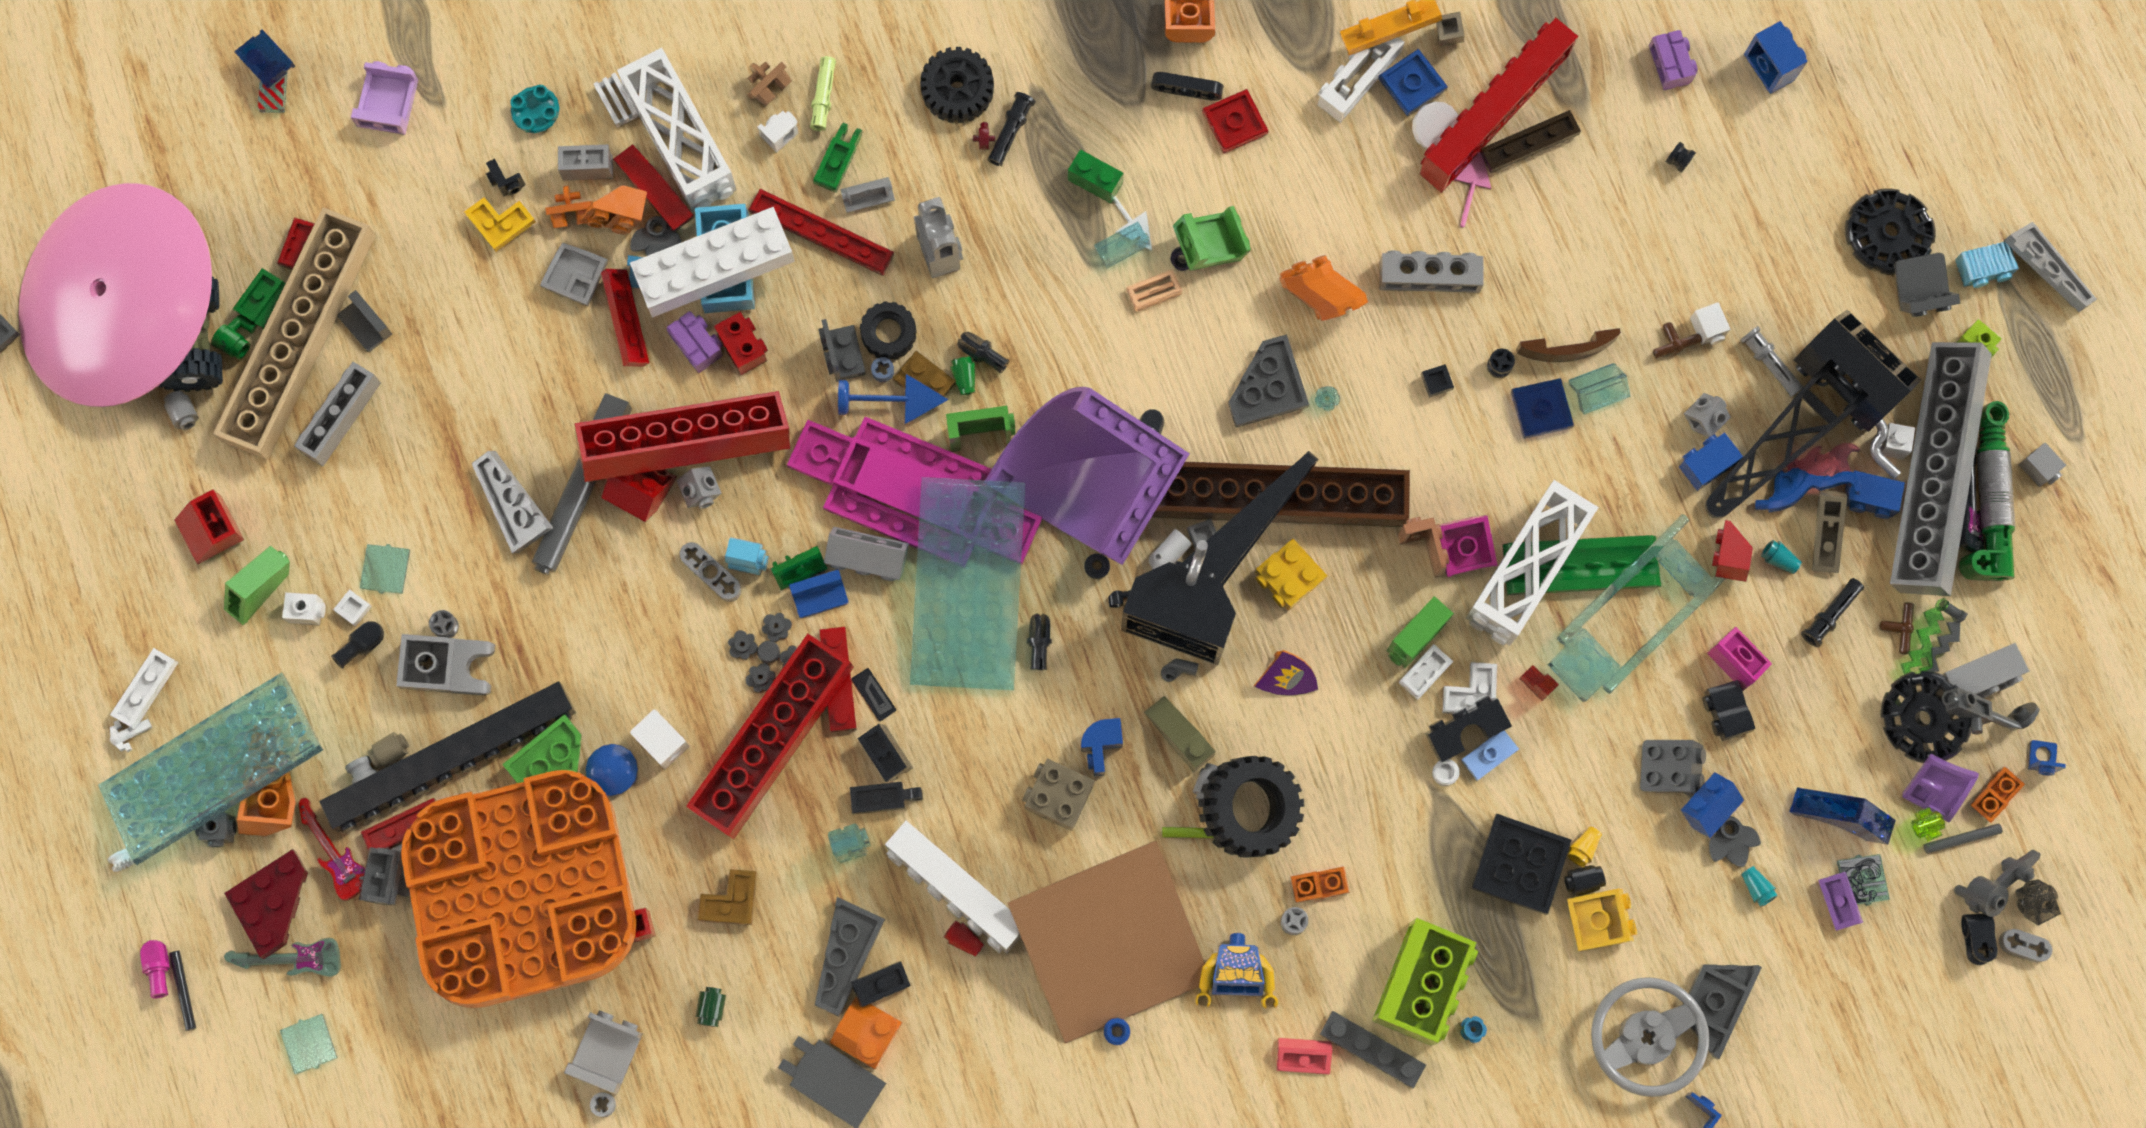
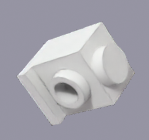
[758,111,798,152]

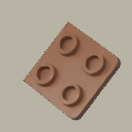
[1397,517,1449,578]

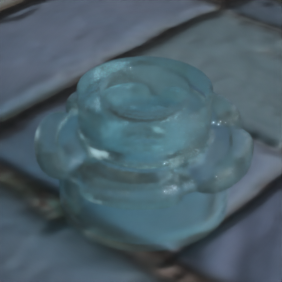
[1315,386,1340,411]

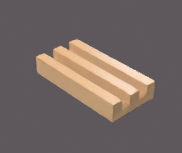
[1126,269,1182,312]

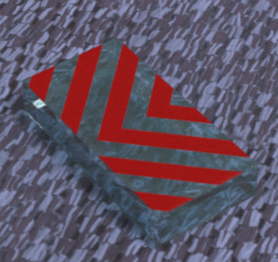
[258,63,288,113]

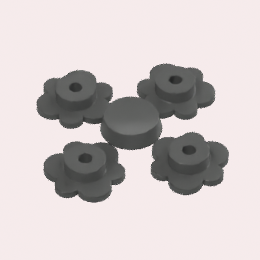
[728,613,797,693]

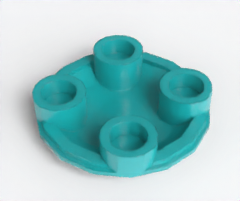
[510,84,560,133]

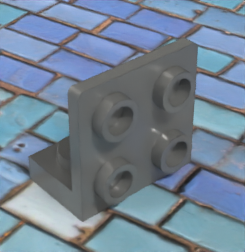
[818,319,866,382]

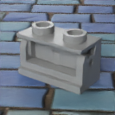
[558,144,613,181]

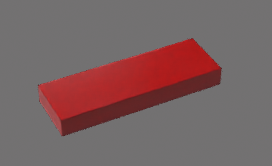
[361,798,436,850]

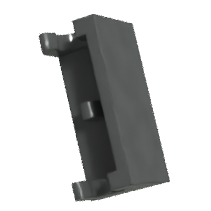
[359,847,403,905]

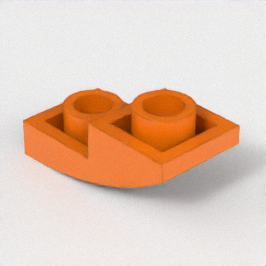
[1970,766,2025,823]
[1291,866,1350,903]

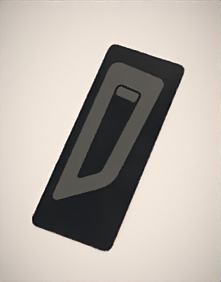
[852,668,896,721]

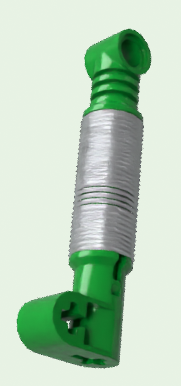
[1959,401,2015,581]

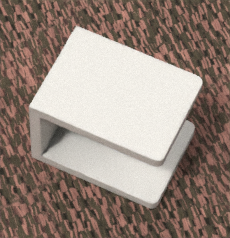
[630,710,690,770]

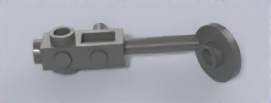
[1942,687,2040,735]

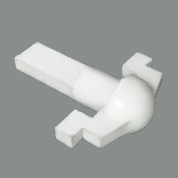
[110,719,152,752]

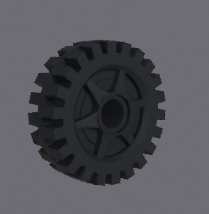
[920,47,994,123]

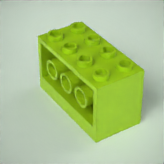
[1372,918,1478,1046]

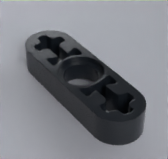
[1151,72,1224,101]

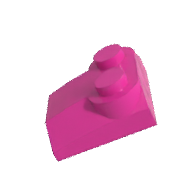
[1440,515,1498,577]

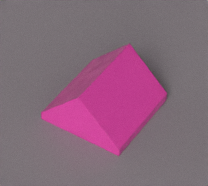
[1707,627,1772,691]

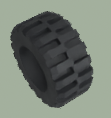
[1198,756,1305,858]

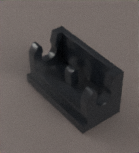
[857,724,913,782]

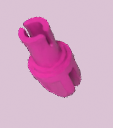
[140,940,170,999]

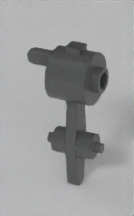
[1954,850,2041,917]

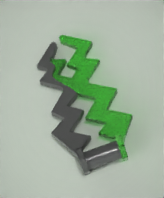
[1900,598,1968,674]

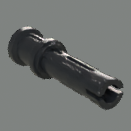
[987,92,1036,167]
[1801,578,1864,648]

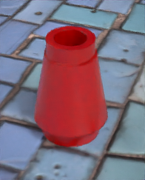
[944,920,984,957]

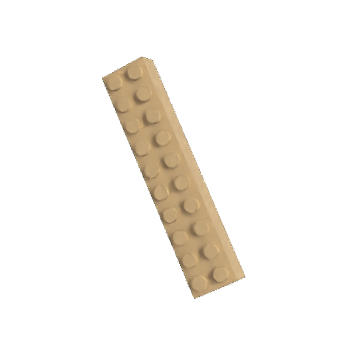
[213,208,376,460]

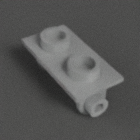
[840,177,895,213]

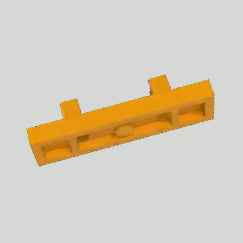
[1340,0,1442,56]

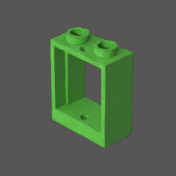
[1386,596,1454,668]

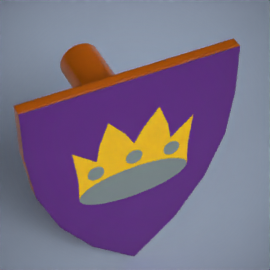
[1254,650,1318,695]

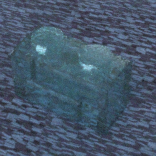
[828,823,871,863]

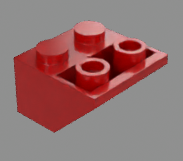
[601,469,677,522]
[174,489,244,564]

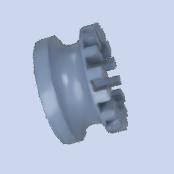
[871,357,894,382]

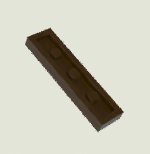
[1480,110,1581,173]

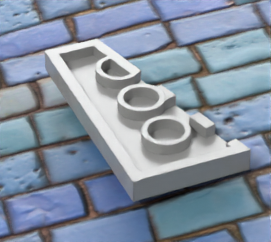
[2004,222,2097,312]
[472,451,553,553]

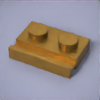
[893,350,956,411]

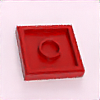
[1202,89,1269,154]

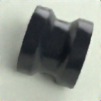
[1665,142,1696,173]
[1487,348,1515,378]

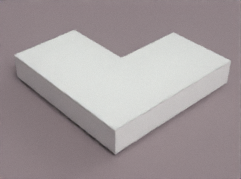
[1442,662,1497,714]

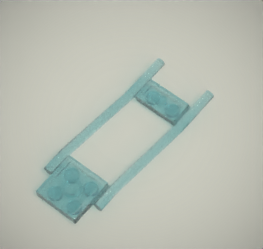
[1547,514,1726,702]

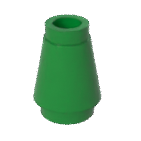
[950,357,975,395]

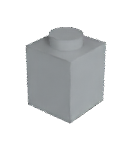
[2018,442,2066,487]

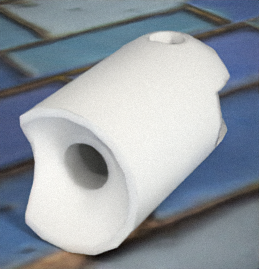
[1149,529,1192,569]

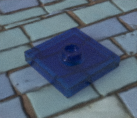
[1511,378,1574,439]

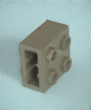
[1022,758,1095,831]

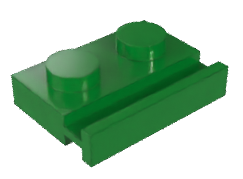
[233,268,286,330]

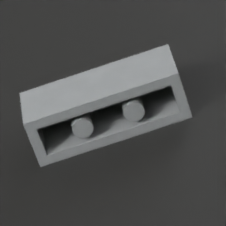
[824,527,909,581]

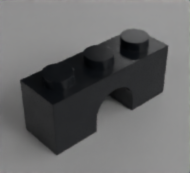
[1425,696,1512,762]

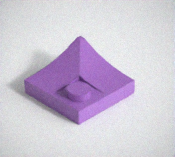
[1902,754,1979,823]

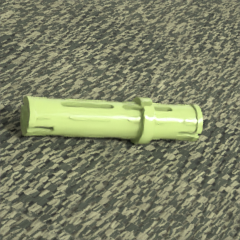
[810,56,836,131]

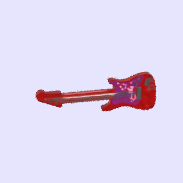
[299,798,365,901]

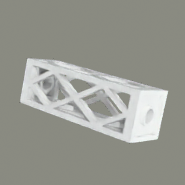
[617,48,737,213]
[1466,480,1599,646]

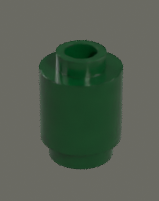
[695,987,726,1027]

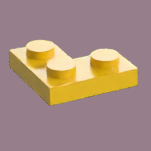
[464,197,536,252]

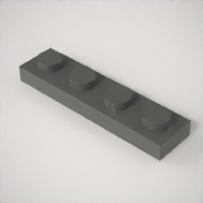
[1319,1011,1426,1089]

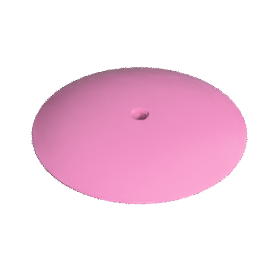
[18,183,212,407]

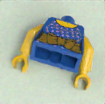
[1195,933,1278,1009]

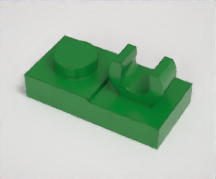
[771,546,828,590]

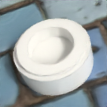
[1432,759,1459,786]

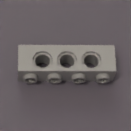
[1380,250,1484,293]

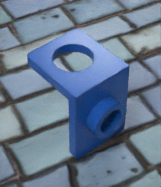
[2028,740,2066,776]
[1685,1092,1722,1128]

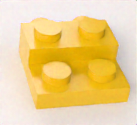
[1255,538,1328,611]
[1567,888,1637,951]

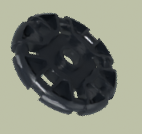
[1845,188,1936,275]
[1881,670,1972,763]

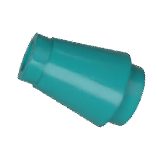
[1761,540,1802,574]
[1741,866,1778,907]

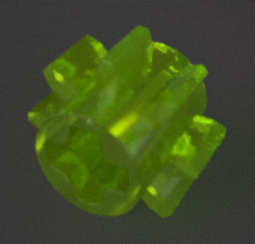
[1911,807,1945,842]

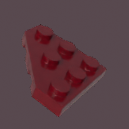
[224,849,308,960]

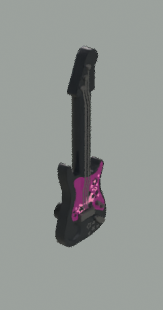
[1959,446,1984,552]

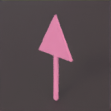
[1455,152,1491,227]

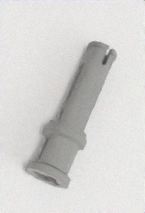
[1740,326,1804,397]

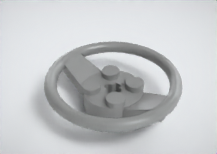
[1591,977,1709,1097]

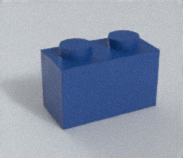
[1679,433,1743,491]
[1845,470,1905,519]
[1681,772,1744,838]

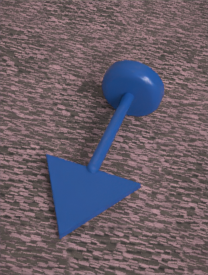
[838,374,949,424]

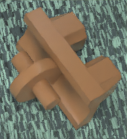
[747,61,792,106]

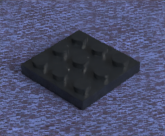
[1471,813,1571,915]

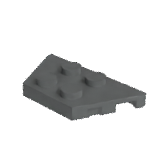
[1683,964,1762,1060]

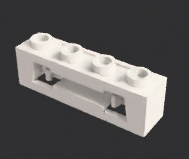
[1318,37,1404,123]

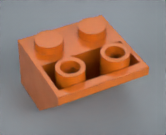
[581,185,647,234]

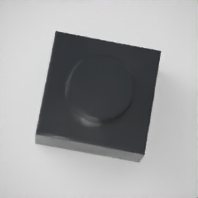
[1421,364,1454,398]

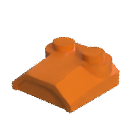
[1164,0,1215,43]
[829,997,902,1070]

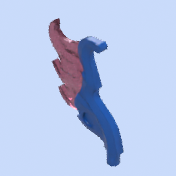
[1755,443,1861,512]

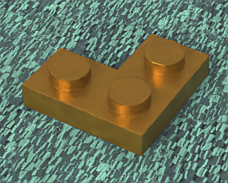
[698,869,757,925]

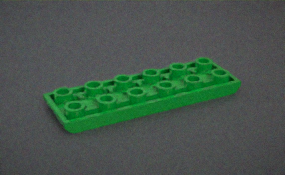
[1502,535,1661,595]

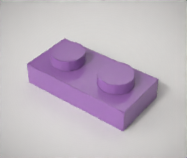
[1818,872,1863,931]

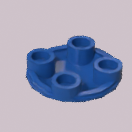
[585,744,638,796]

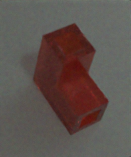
[1519,665,1559,701]

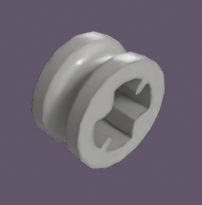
[590,1092,616,1117]

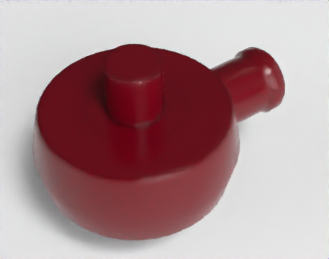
[973,122,995,150]

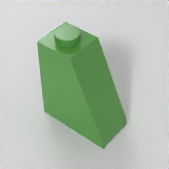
[224,546,290,625]

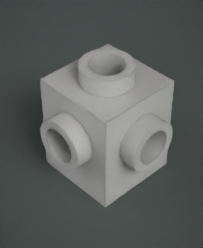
[1684,393,1731,437]
[676,466,722,509]

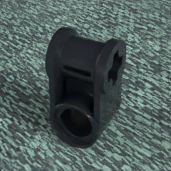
[1961,913,1998,965]

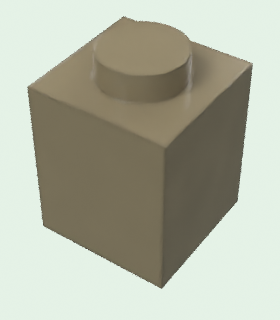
[1436,12,1465,47]

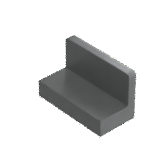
[338,290,392,352]

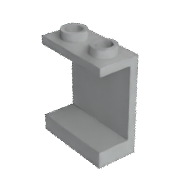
[564,1010,643,1094]

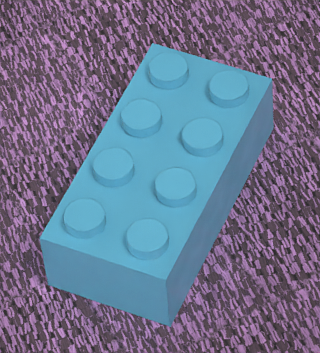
[695,204,755,313]

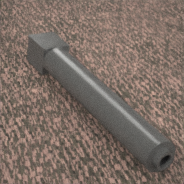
[532,393,632,575]

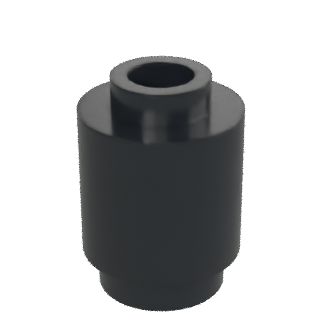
[1564,865,1606,896]

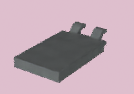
[778,1036,887,1128]

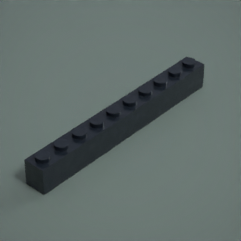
[319,681,576,833]

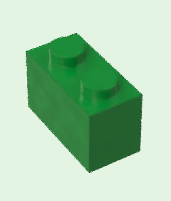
[1068,149,1124,204]

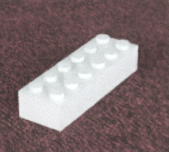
[630,207,795,318]
[885,821,1021,953]

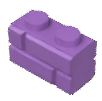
[1649,30,1698,90]
[666,311,723,373]

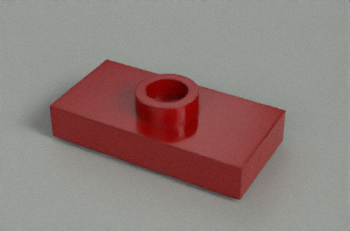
[277,217,315,270]

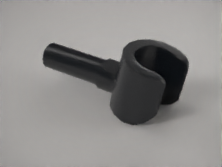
[1108,590,1131,608]

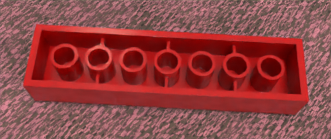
[1419,18,1579,193]
[574,391,790,482]
[686,633,854,840]

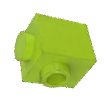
[1956,319,2002,358]

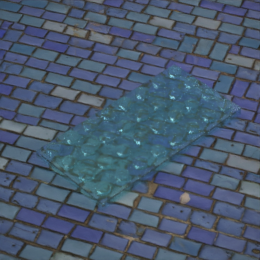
[910,477,1026,690]
[98,672,323,865]

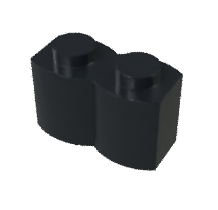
[1703,680,1755,741]

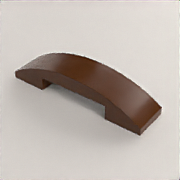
[1516,328,1621,362]

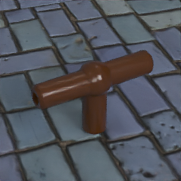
[1653,322,1702,358]
[1880,602,1914,654]

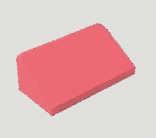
[1277,1038,1332,1074]

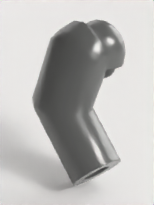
[1161,658,1199,682]

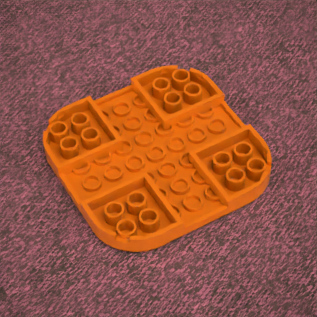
[401,770,636,1008]

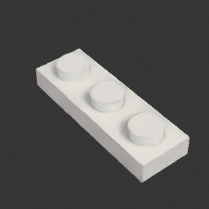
[110,648,179,729]

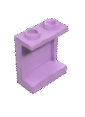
[351,61,418,135]

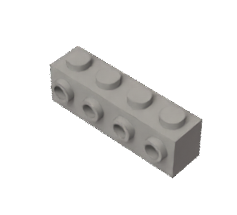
[294,362,381,466]

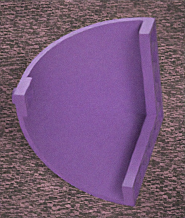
[984,387,1190,565]

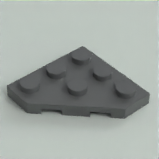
[1228,334,1309,428]

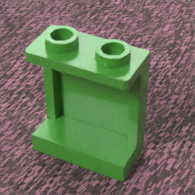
[1173,206,1251,271]
[946,406,1016,452]

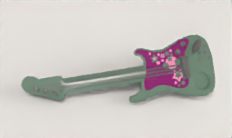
[224,938,341,977]

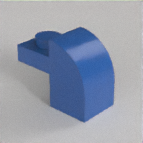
[1081,718,1123,776]

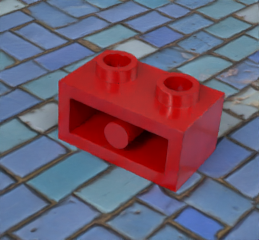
[714,311,768,375]

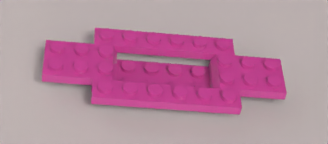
[787,417,1042,569]

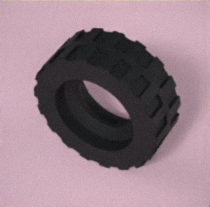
[860,301,917,360]

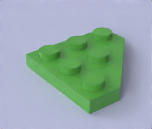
[502,714,582,783]

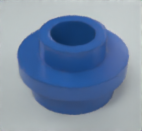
[1104,1018,1130,1045]

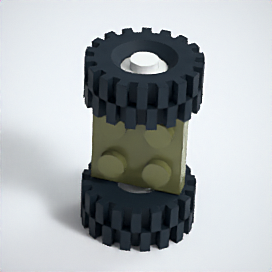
[158,276,223,392]

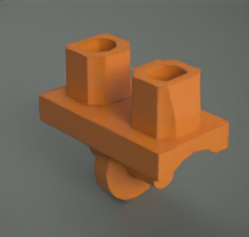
[545,185,593,228]

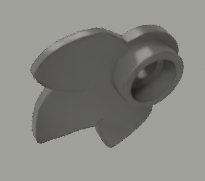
[630,216,681,256]
[1709,816,1761,867]

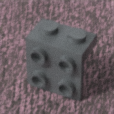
[1894,252,1960,317]
[1640,740,1706,797]

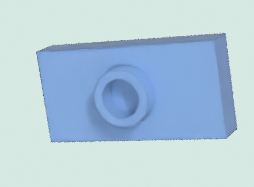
[1461,730,1519,781]

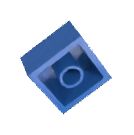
[1744,21,1808,94]

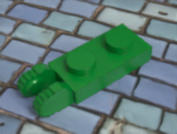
[813,123,863,193]

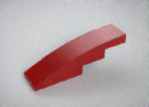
[613,144,694,232]

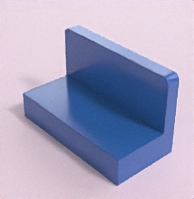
[789,569,849,618]

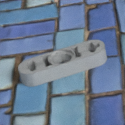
[680,542,741,602]

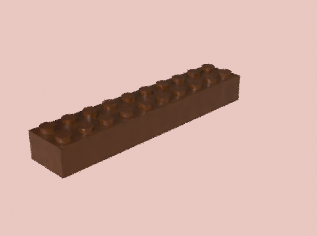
[1151,462,1410,527]

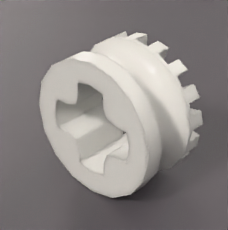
[108,849,136,872]

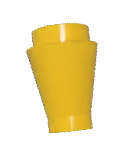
[1567,826,1602,867]

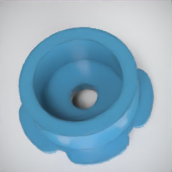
[1460,1016,1487,1043]

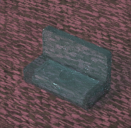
[1094,221,1150,269]
[1569,363,1631,414]

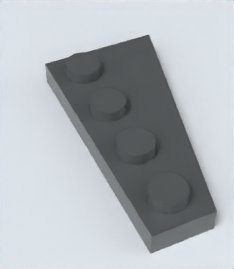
[815,897,885,1017]

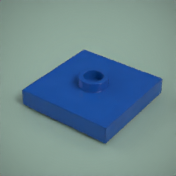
[1378,49,1448,116]

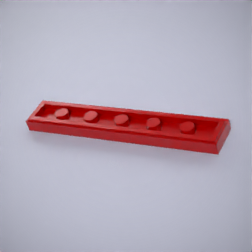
[748,189,894,276]

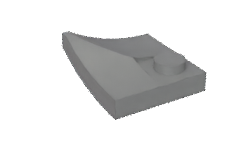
[540,243,608,307]

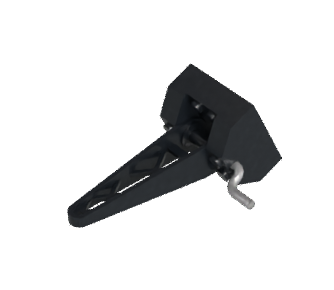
[1705,309,1921,519]
[1121,451,1319,665]

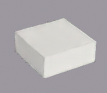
[333,589,372,627]

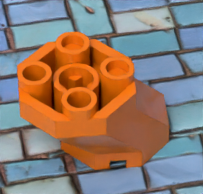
[1279,255,1368,321]

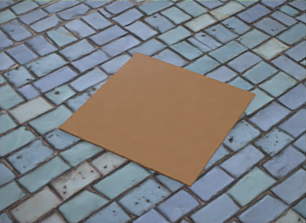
[1007,840,1205,1043]

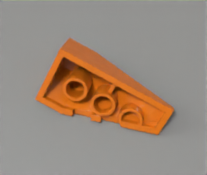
[237,726,296,836]

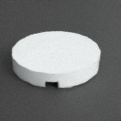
[1412,102,1458,150]

